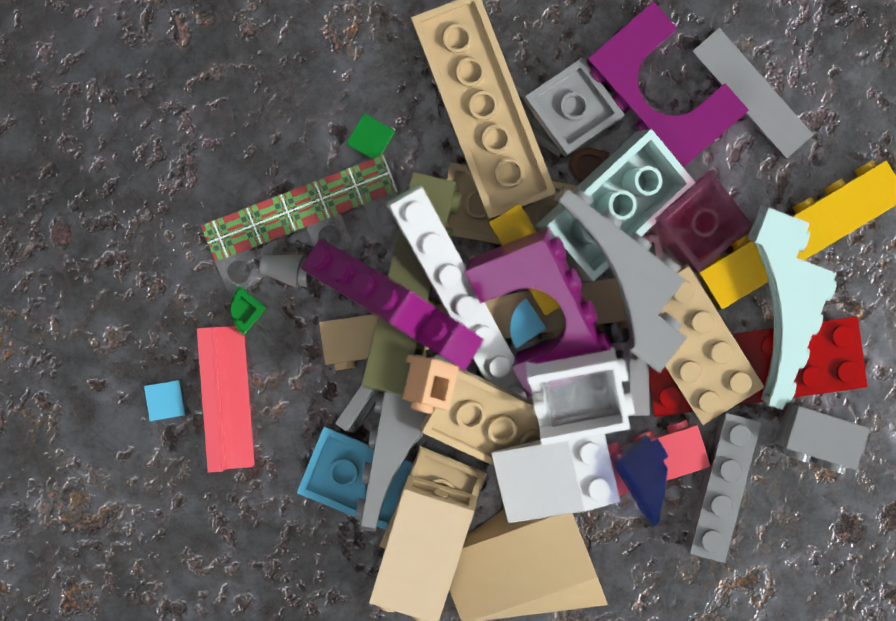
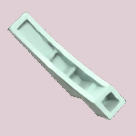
[747,205,837,410]

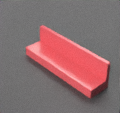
[197,326,255,473]

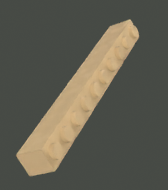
[319,278,628,371]

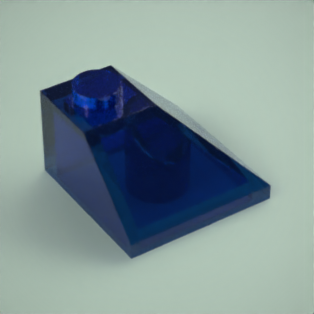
[610,434,669,527]

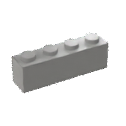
[685,412,762,563]

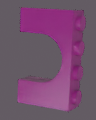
[586,1,749,168]
[464,227,612,397]

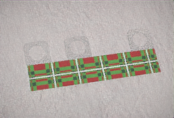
[201,155,400,292]

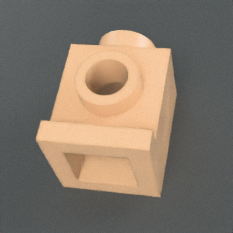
[402,355,459,414]

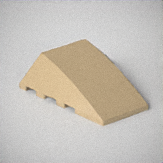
[449,509,608,621]

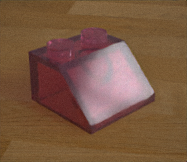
[655,170,752,273]

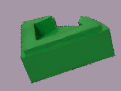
[230,286,266,336]

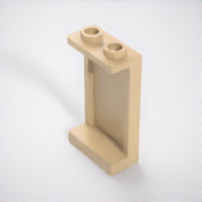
[369,475,478,621]

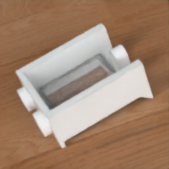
[526,347,635,445]

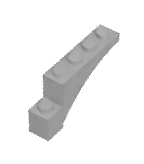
[554,187,687,373]
[355,355,477,532]

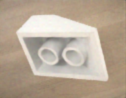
[491,434,620,523]

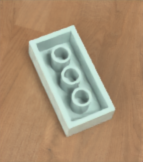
[534,129,696,282]

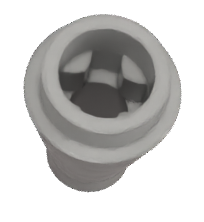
[259,254,313,289]

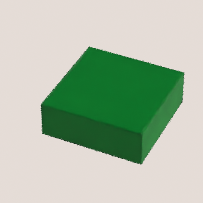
[346,113,395,159]

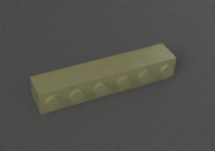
[362,172,462,397]

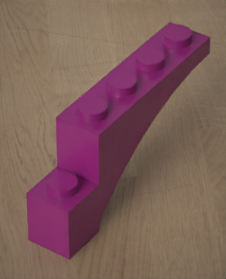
[300,238,485,371]

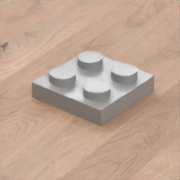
[523,57,625,158]

